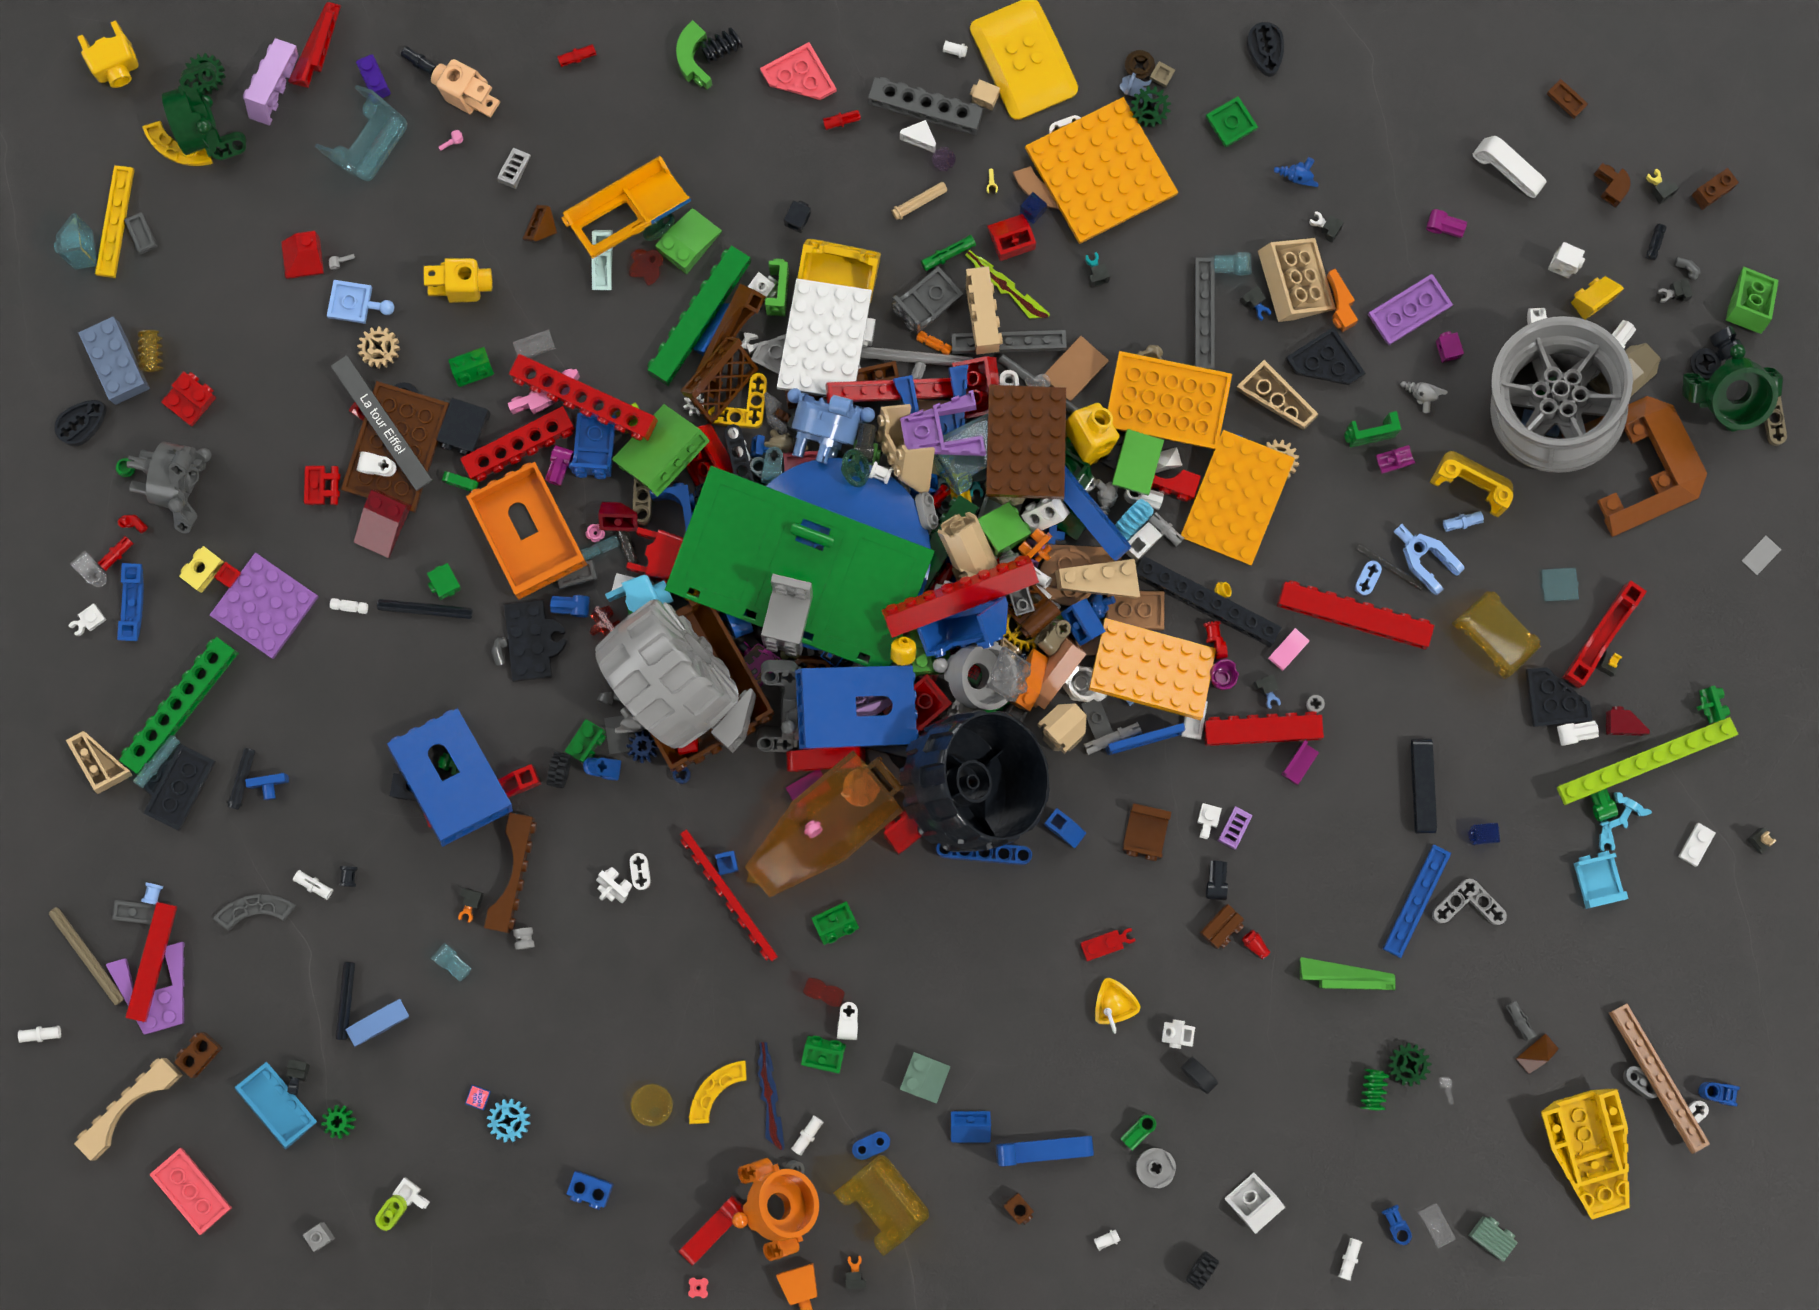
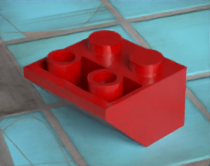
[987,214,1036,261]

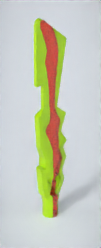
[965,250,1050,319]

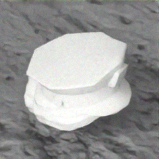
[1063,666,1107,702]

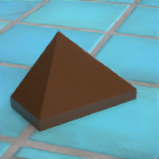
[523,205,557,241]
[1515,1033,1559,1074]

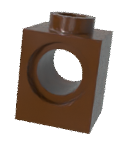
[1003,1193,1034,1225]

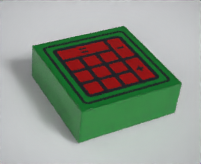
[967,664,982,685]

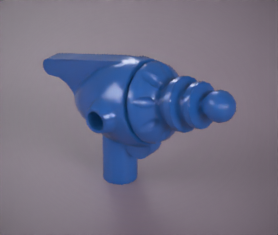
[1274,157,1318,187]
[1089,594,1116,622]

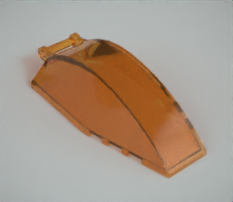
[745,751,903,897]

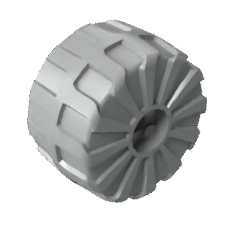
[595,599,739,749]

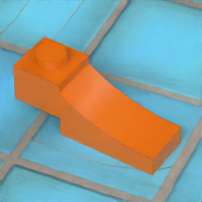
[1326,269,1358,332]

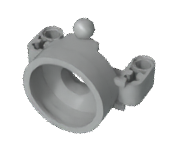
[933,641,1017,719]

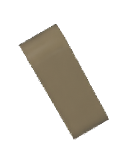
[633,478,652,526]

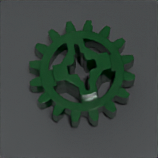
[185,53,226,95]
[1130,86,1171,127]
[1387,1043,1432,1086]

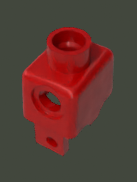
[626,527,684,583]

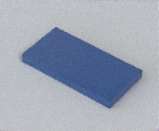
[1106,723,1186,755]

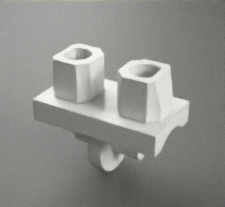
[596,867,632,903]

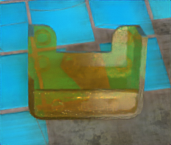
[834,1155,929,1256]

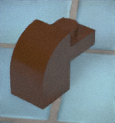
[1594,163,1630,208]

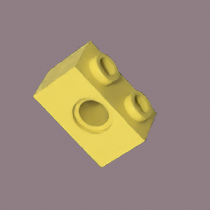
[179,546,224,593]

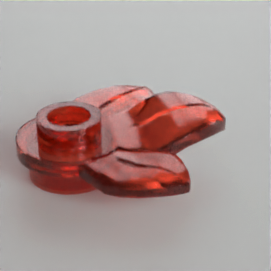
[629,249,663,285]

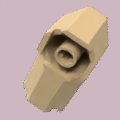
[937,512,998,581]
[1037,703,1086,754]

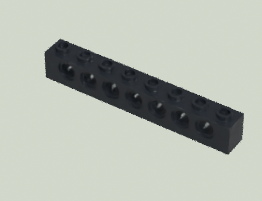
[1136,556,1282,647]

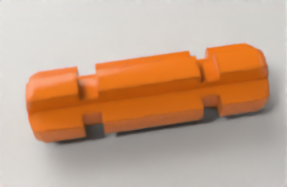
[916,331,952,355]

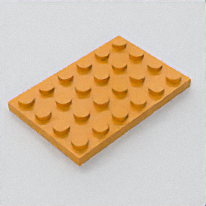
[1107,351,1232,449]
[1181,430,1295,565]
[1089,618,1216,721]

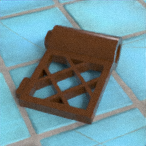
[1008,584,1061,639]

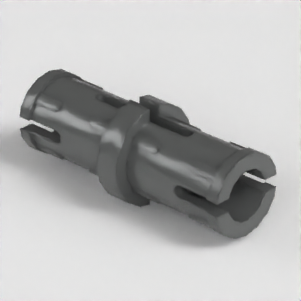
[1506,1000,1537,1041]

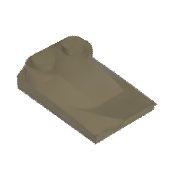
[1588,343,1661,396]

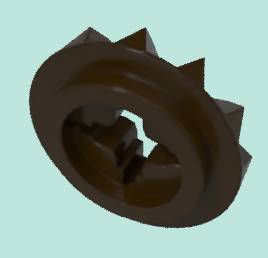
[1125,50,1155,80]

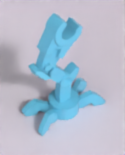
[1599,792,1652,851]

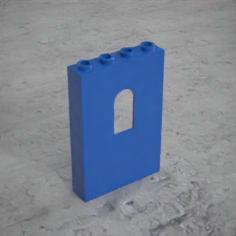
[795,665,919,749]
[387,708,513,847]

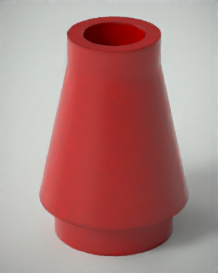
[1242,930,1270,959]

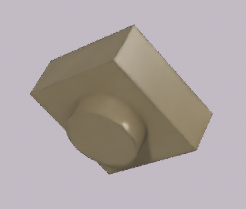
[1150,61,1175,88]

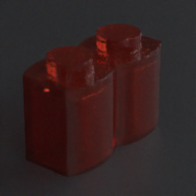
[803,978,845,1007]

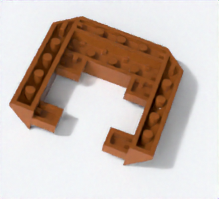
[1562,396,1707,537]

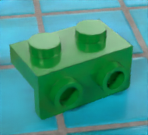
[448,347,494,387]

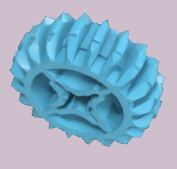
[1115,499,1154,541]

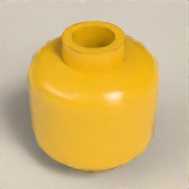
[890,637,916,666]

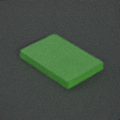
[1111,429,1164,496]

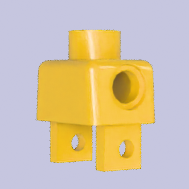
[77,20,139,88]

